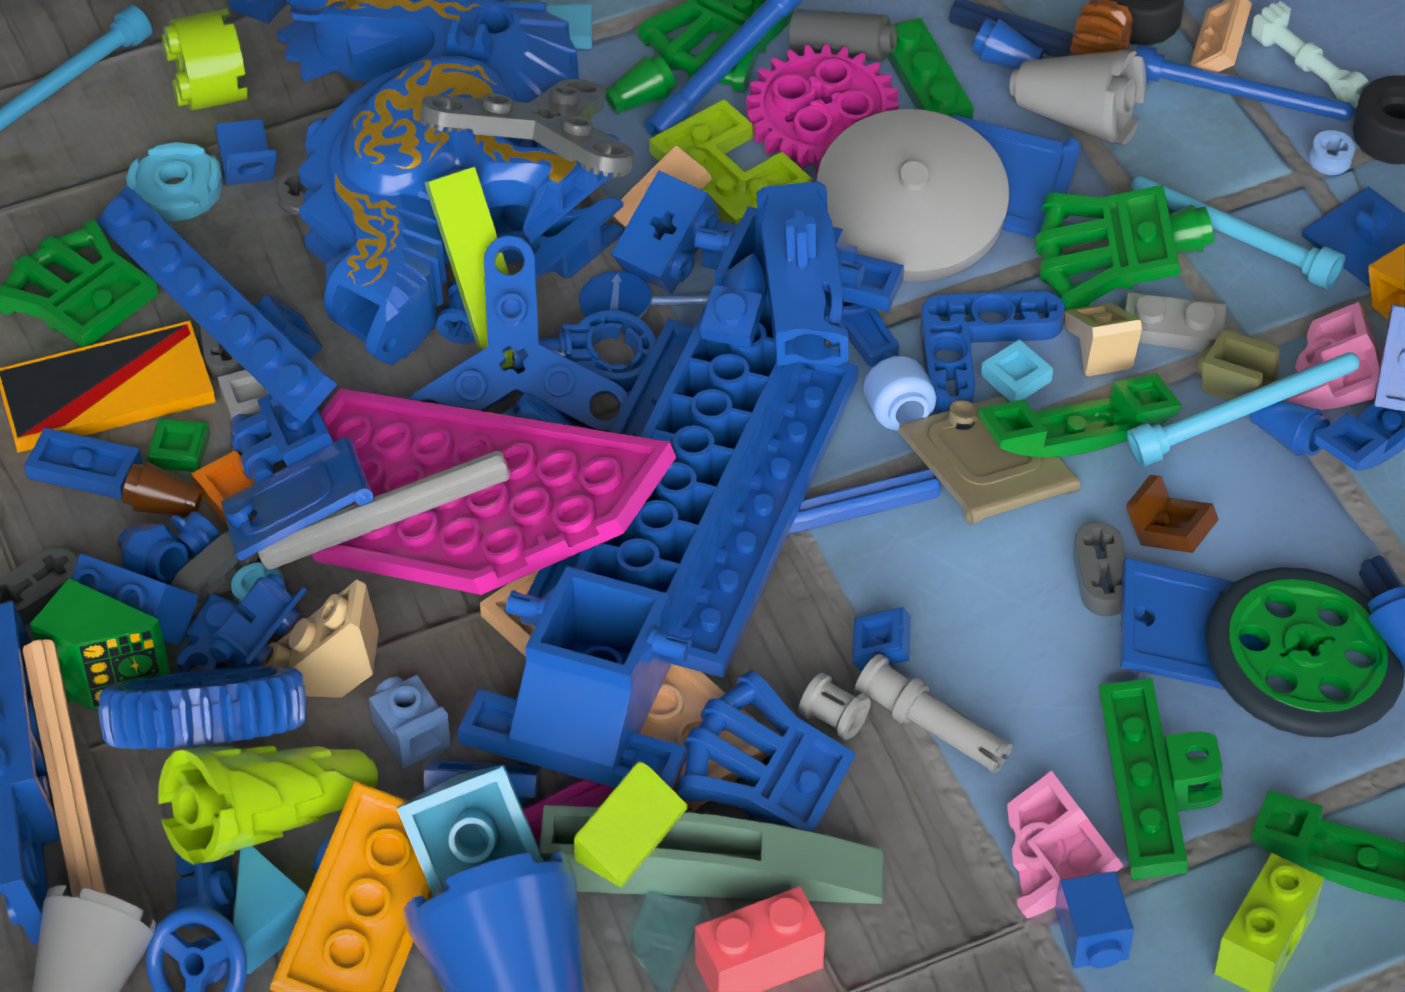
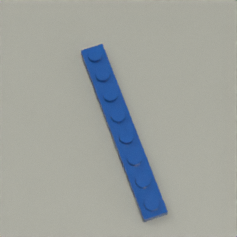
[96,185,337,424]

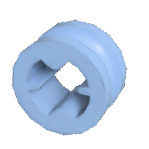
[1309,130,1355,175]

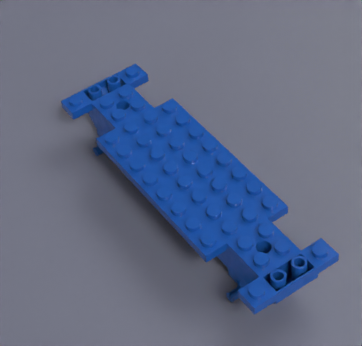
[457,206,904,790]

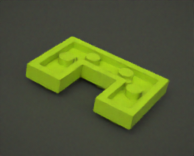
[649,99,812,225]

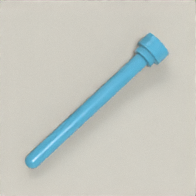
[1131,176,1345,290]
[1127,352,1359,468]

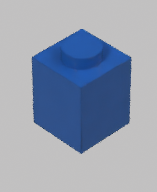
[1056,871,1134,969]

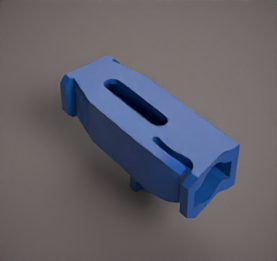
[756,181,849,366]

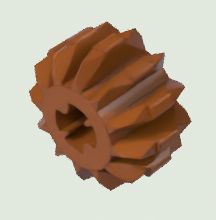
[1070,0,1133,55]

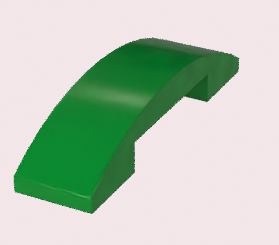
[977,373,1182,457]
[1251,790,1405,901]

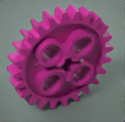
[747,44,899,173]

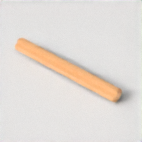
[22,639,107,898]

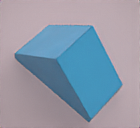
[233,846,306,974]

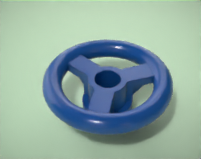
[146,906,247,992]

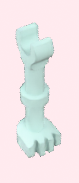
[1252,1,1369,110]

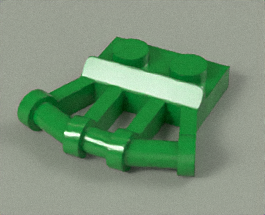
[637,0,793,93]
[1034,185,1181,310]
[0,219,158,347]

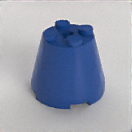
[403,852,585,992]

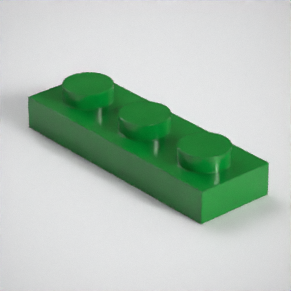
[887,17,974,119]

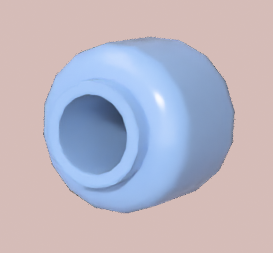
[863,356,937,431]

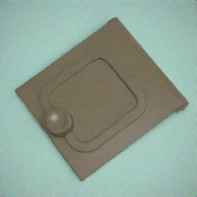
[898,395,1080,525]

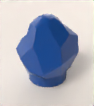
[117,524,188,583]

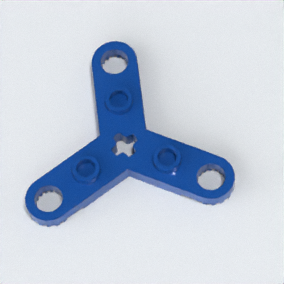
[408,236,628,432]

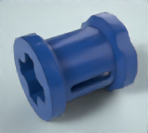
[436,280,475,344]

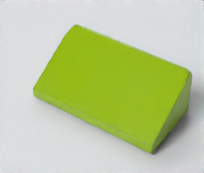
[574,761,687,888]

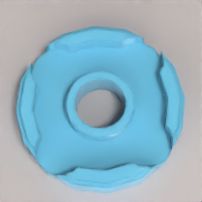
[126,142,223,222]

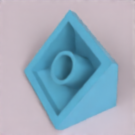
[397,765,544,897]

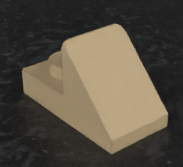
[1064,302,1142,377]

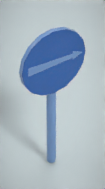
[579,271,710,319]

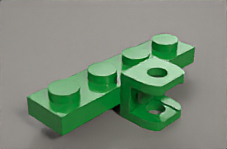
[1098,678,1223,880]

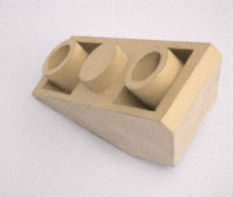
[259,580,379,698]

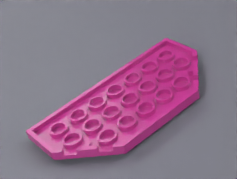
[311,388,676,595]

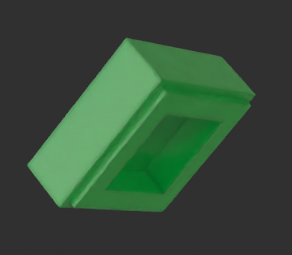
[147,418,210,472]

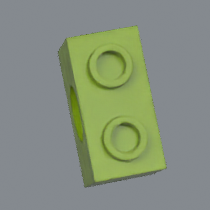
[1214,853,1324,992]

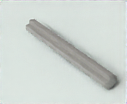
[258,451,510,569]

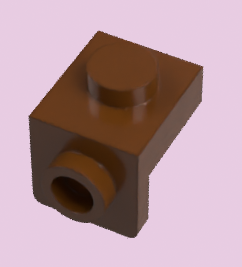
[1126,475,1219,553]

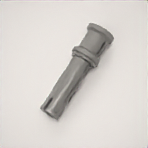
[854,654,1013,774]

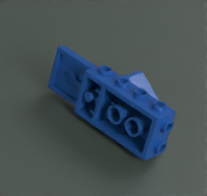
[0,601,61,944]

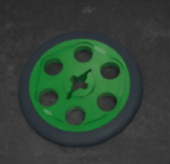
[1205,567,1405,738]

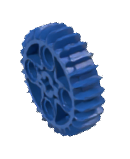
[98,665,307,750]

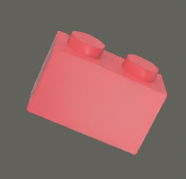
[695,886,825,992]

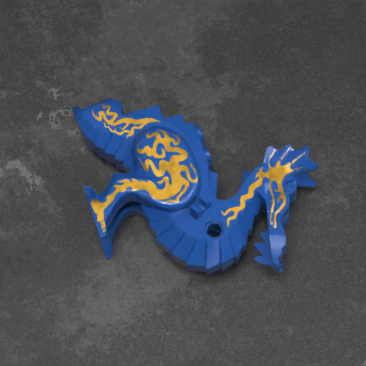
[277,0,624,366]

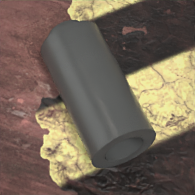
[789,9,897,61]

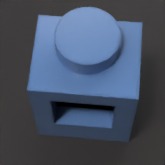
[369,675,451,769]

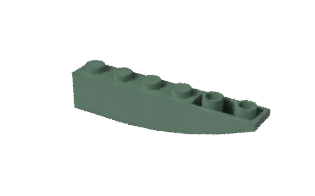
[539,805,883,904]

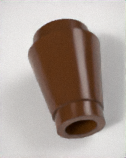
[122,462,203,517]

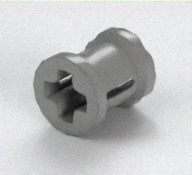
[799,672,871,741]

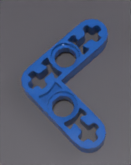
[920,291,1065,414]

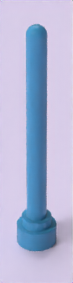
[0,5,153,131]

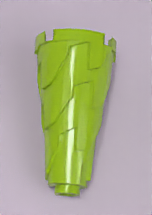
[158,745,378,864]

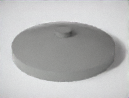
[816,109,1009,282]

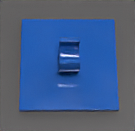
[1301,186,1405,288]

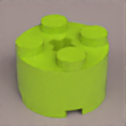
[161,8,247,111]

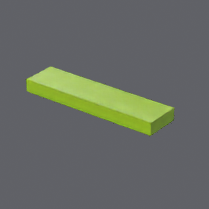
[424,167,513,369]

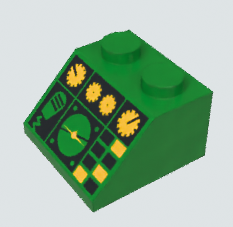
[30,578,171,710]

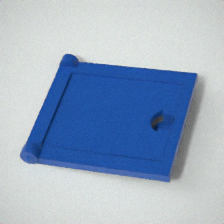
[952,115,1081,238]
[221,437,373,561]
[1120,557,1267,690]

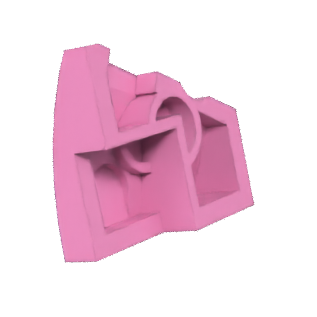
[1284,302,1381,410]
[1007,771,1124,918]

